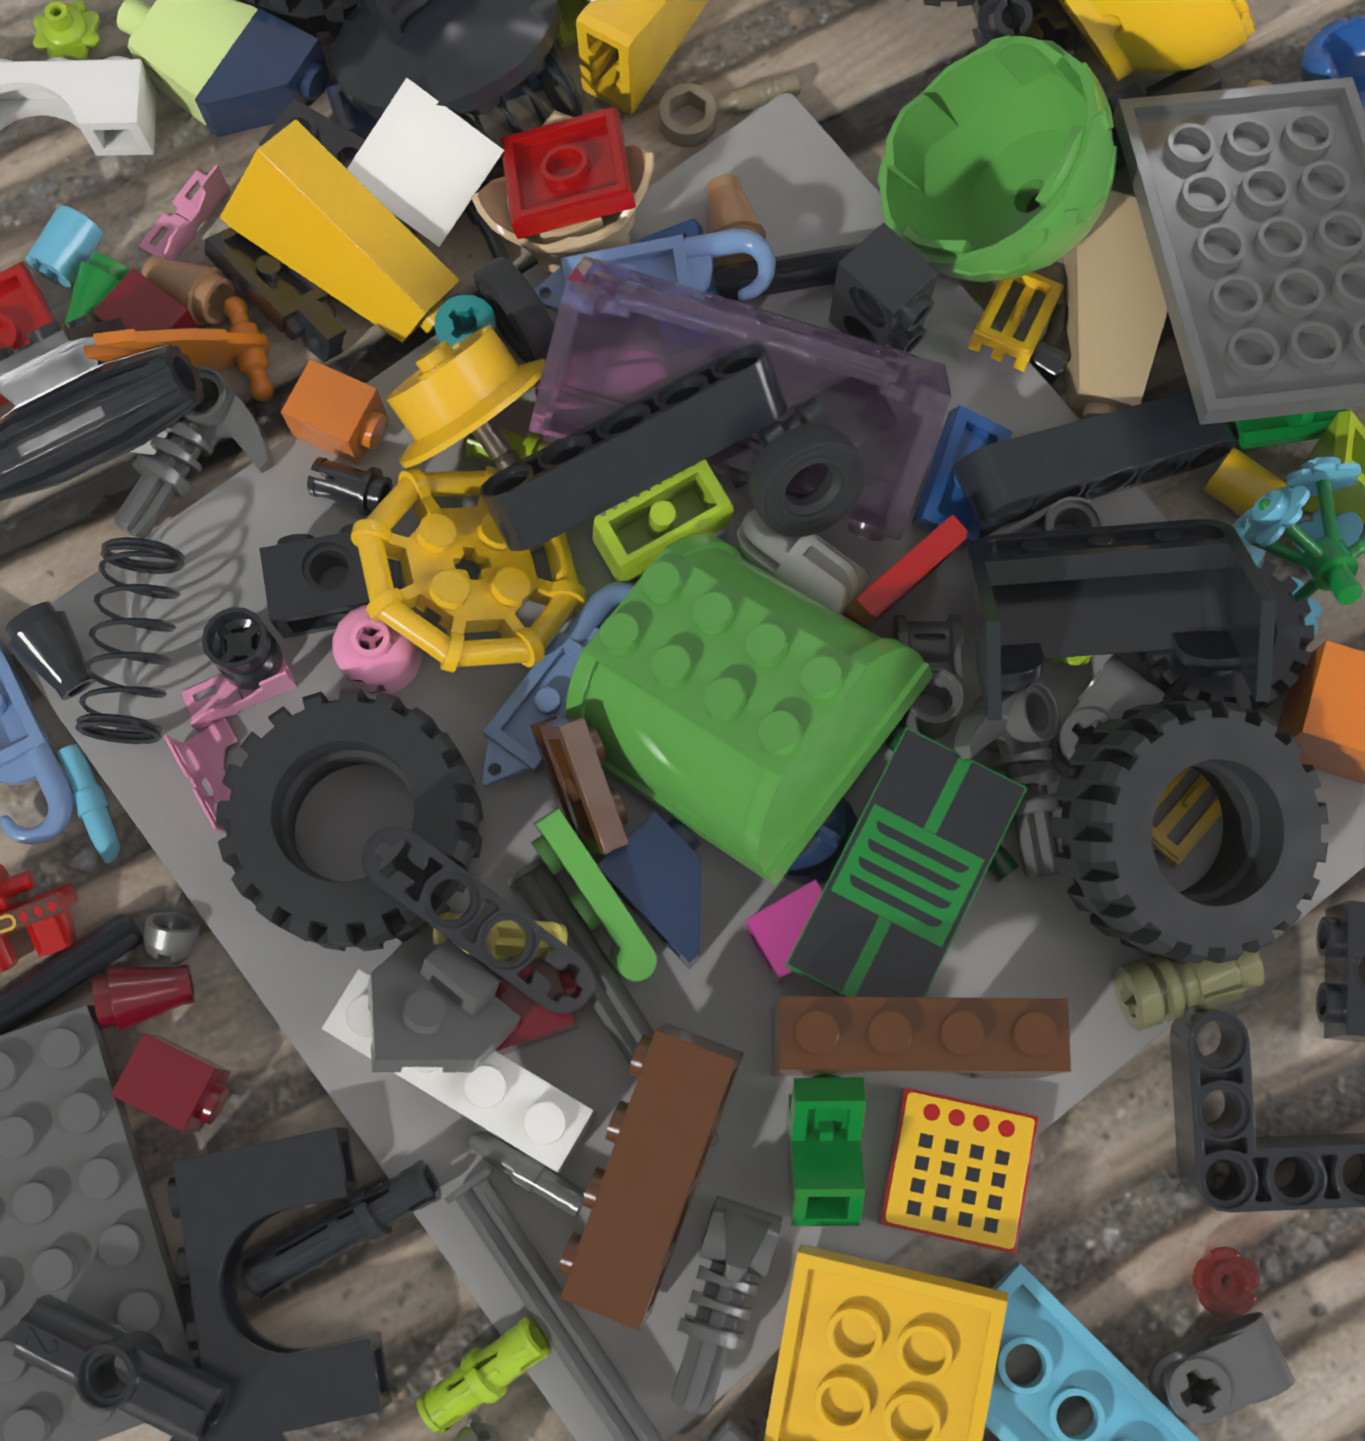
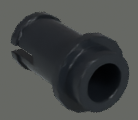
[307,457,393,516]

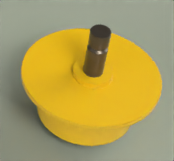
[386,325,549,471]

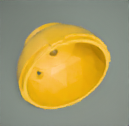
[1058,0,1256,82]

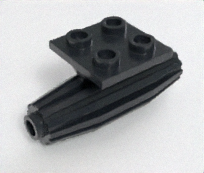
[0,314,204,501]

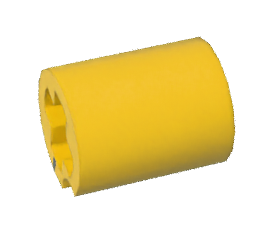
[1202,447,1288,517]

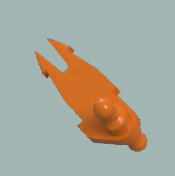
[83,296,274,402]

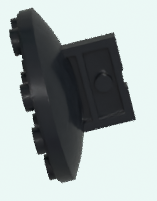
[332,0,562,120]

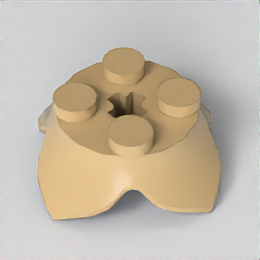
[471,110,654,272]

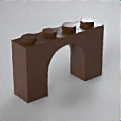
[772,996,1071,1079]

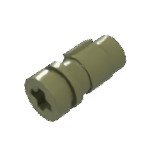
[1113,951,1264,1031]

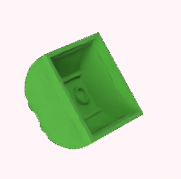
[565,534,933,886]

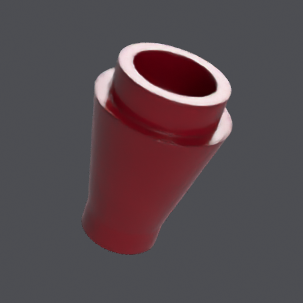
[92,964,195,1032]

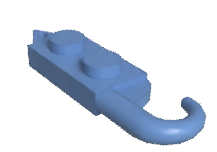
[534,228,776,325]
[482,581,636,788]
[0,638,74,845]

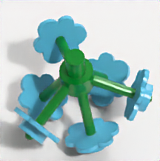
[1233,457,1365,635]

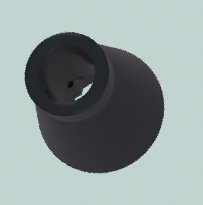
[5,601,95,700]

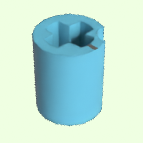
[25,205,103,288]

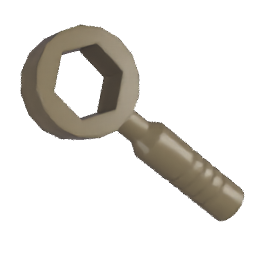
[659,72,800,148]

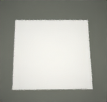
[347,78,504,247]

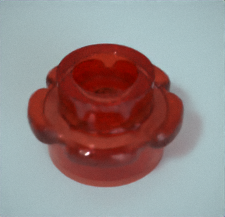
[1192,1246,1260,1316]

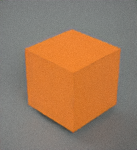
[1276,640,1365,784]

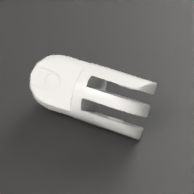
[736,509,869,614]

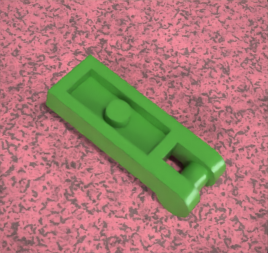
[531,809,657,981]

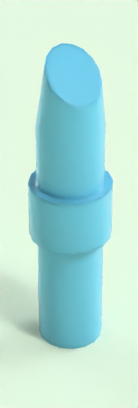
[56,744,120,864]

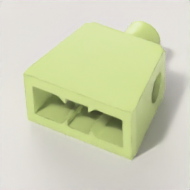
[117,0,258,126]

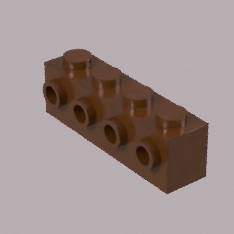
[558,1023,744,1331]

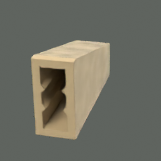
[1064,190,1168,420]

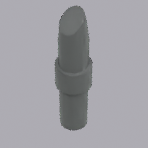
[468,1131,585,1218]

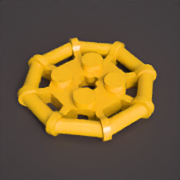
[351,465,587,673]

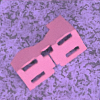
[138,164,230,261]
[181,650,298,732]
[163,717,238,834]

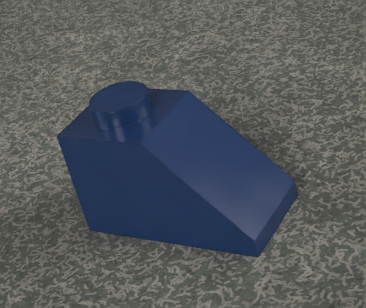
[195,8,330,137]
[597,811,701,969]

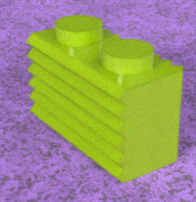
[592,460,735,582]

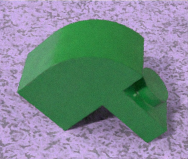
[787,1074,866,1227]

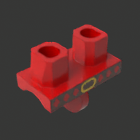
[0,863,78,973]

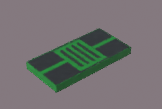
[784,727,1027,997]

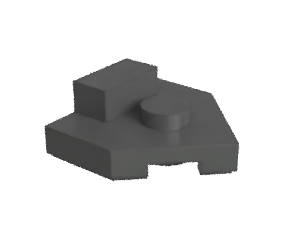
[367,933,521,1073]

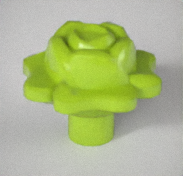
[33,0,101,60]

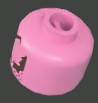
[332,604,422,695]

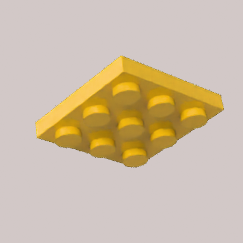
[764,1244,1008,1441]

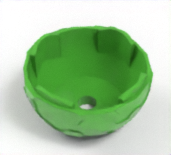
[877,35,1117,283]

